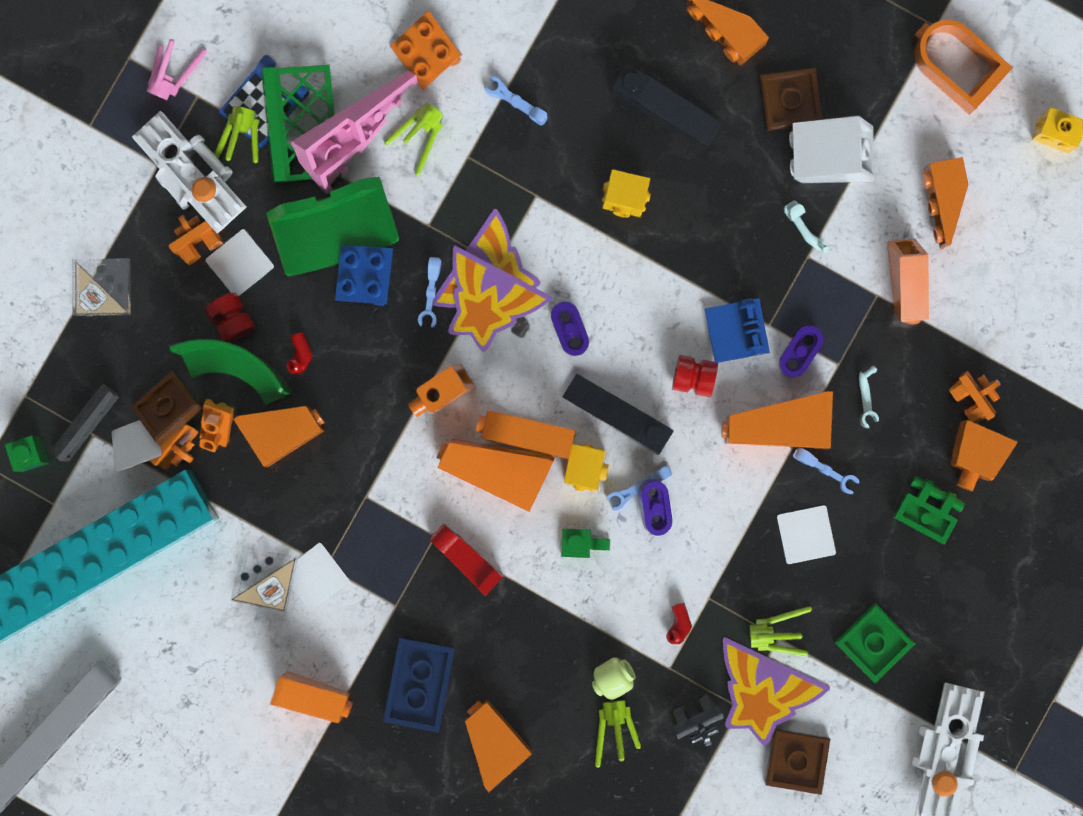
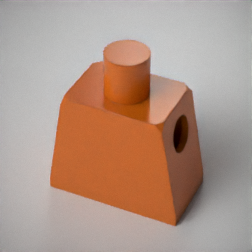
[408,364,476,417]
[951,420,1017,491]

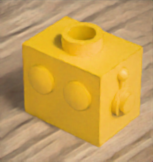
[1032,107,1083,153]
[602,170,651,218]
[564,443,609,492]

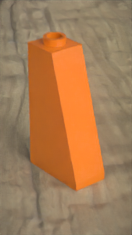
[721,391,833,449]
[436,439,556,512]

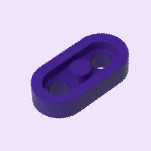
[551,302,589,357]
[778,326,823,378]
[638,479,673,536]

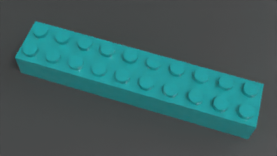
[0,470,219,644]

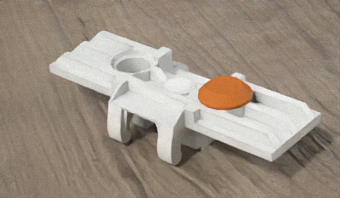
[132,111,246,233]
[912,683,984,816]

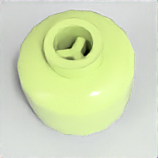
[592,658,636,700]

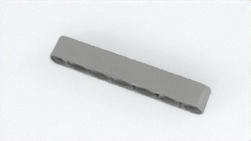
[0,660,122,813]

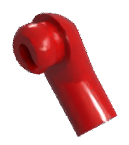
[286,332,312,374]
[666,602,692,645]

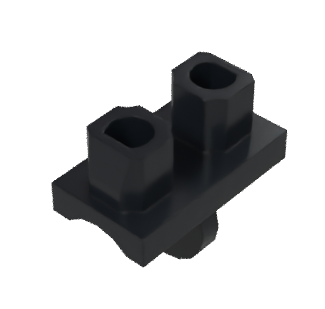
[671,695,724,747]

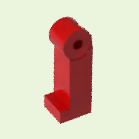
[429,523,503,596]

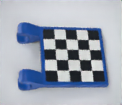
[219,55,310,149]

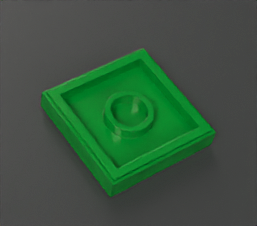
[834,603,915,683]

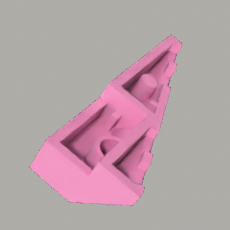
[291,71,418,194]

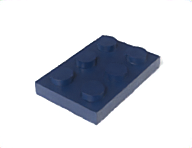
[383,637,455,733]

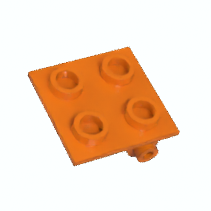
[390,10,462,90]

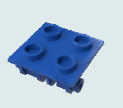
[335,245,393,306]
[704,298,770,363]

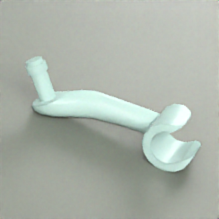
[784,200,829,252]
[859,366,879,428]

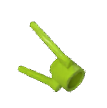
[384,103,444,176]
[214,106,259,163]
[750,606,812,656]
[595,700,641,768]

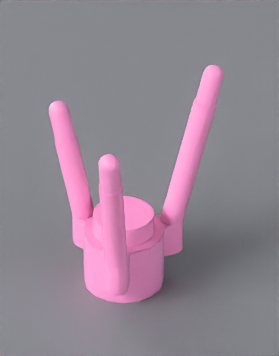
[147,39,207,100]

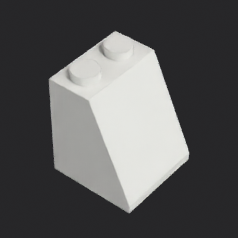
[789,116,875,183]

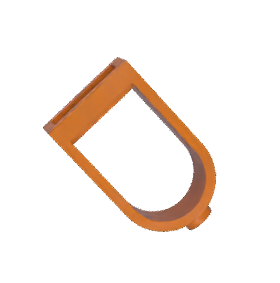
[914,20,1013,115]
[476,411,576,459]

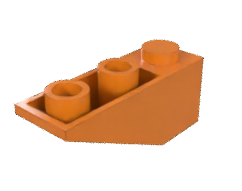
[686,0,769,66]
[922,157,969,249]

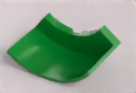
[266,177,399,276]
[169,340,292,406]

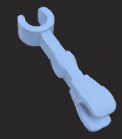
[484,76,548,125]
[418,257,441,328]
[793,448,859,494]
[606,466,672,511]

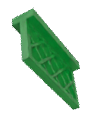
[261,65,341,183]

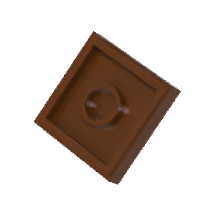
[759,68,823,131]
[131,370,203,445]
[765,728,831,795]

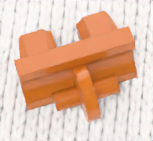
[168,215,223,265]
[949,371,1001,423]
[199,399,234,452]
[149,423,199,471]

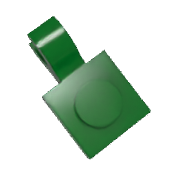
[561,529,610,558]

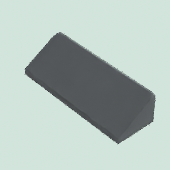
[52,384,119,461]

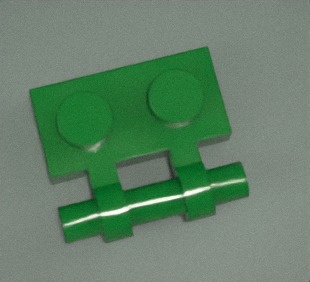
[893,475,965,545]

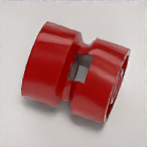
[204,292,255,343]
[672,354,718,398]

